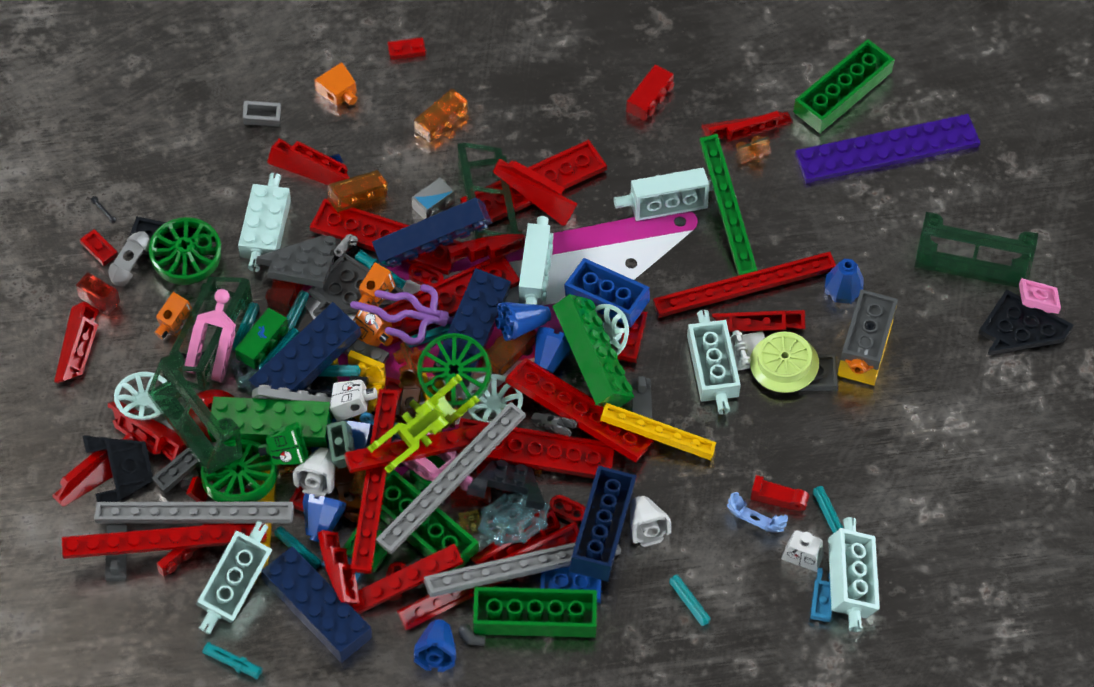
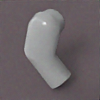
[334,234,358,257]

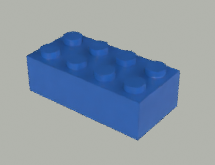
[564,258,650,327]

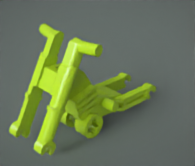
[367,374,480,474]

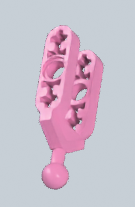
[184,289,236,383]
[392,432,474,491]

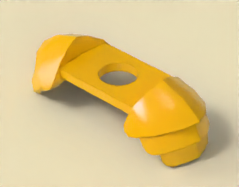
[354,365,386,422]

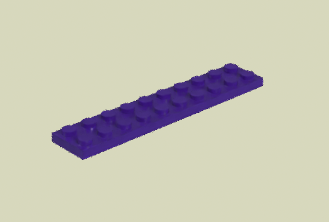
[795,114,980,183]

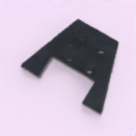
[82,435,154,502]
[467,460,545,511]

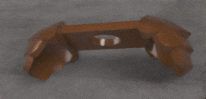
[395,369,422,424]
[334,467,361,523]

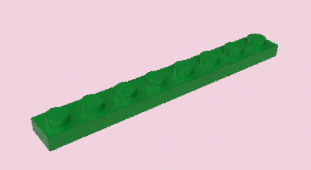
[699,134,758,276]

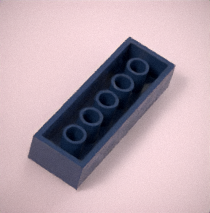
[372,198,492,268]
[433,268,511,387]
[248,302,362,392]
[569,466,637,581]
[261,546,372,663]

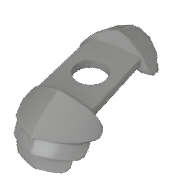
[108,232,151,287]

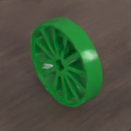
[149,217,221,285]
[417,333,492,408]
[201,439,277,502]

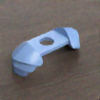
[727,492,788,533]

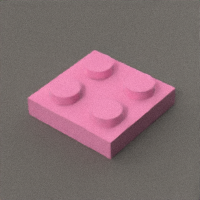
[1019,278,1061,314]

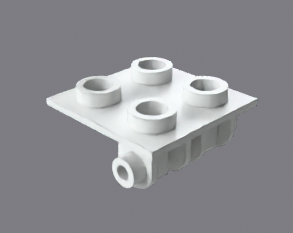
[730,330,765,371]

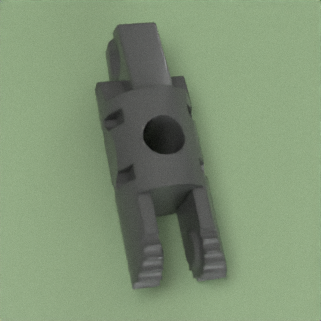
[531,413,577,437]

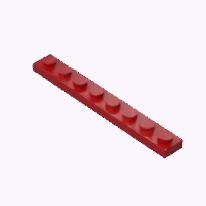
[344,422,490,473]

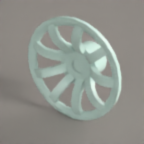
[595,304,629,355]
[114,372,173,420]
[465,374,523,422]

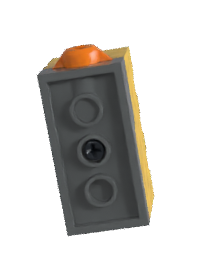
[837,289,898,386]

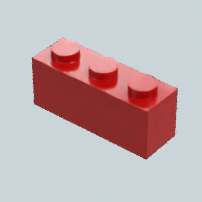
[626,64,674,121]

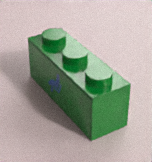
[235,307,289,369]

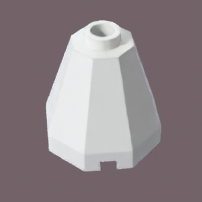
[293,447,335,497]
[630,496,671,547]

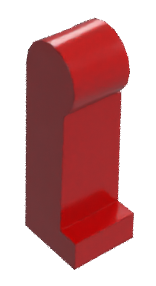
[750,475,809,511]

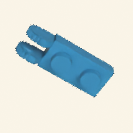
[810,568,832,622]

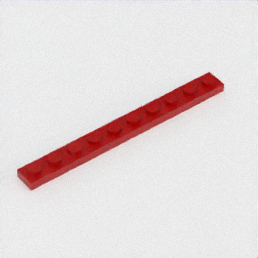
[652,251,836,318]
[351,389,399,574]
[397,522,579,630]
[61,523,267,559]

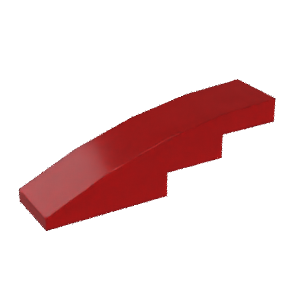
[447,234,525,264]
[318,530,359,605]

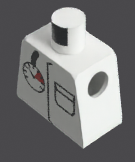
[330,380,378,422]
[781,530,824,572]

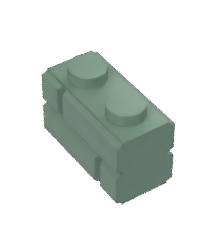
[326,421,355,468]

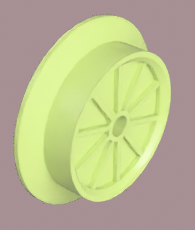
[750,332,819,393]

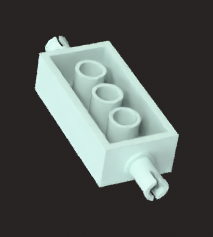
[614,168,714,221]
[238,173,291,272]
[519,216,554,305]
[687,310,741,414]
[828,517,879,632]
[196,521,272,634]

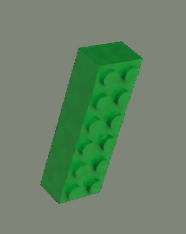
[793,39,895,133]
[552,294,635,407]
[208,397,333,448]
[380,470,479,571]
[473,587,597,638]

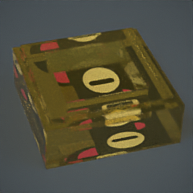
[458,510,482,533]

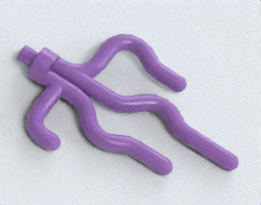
[350,284,454,345]

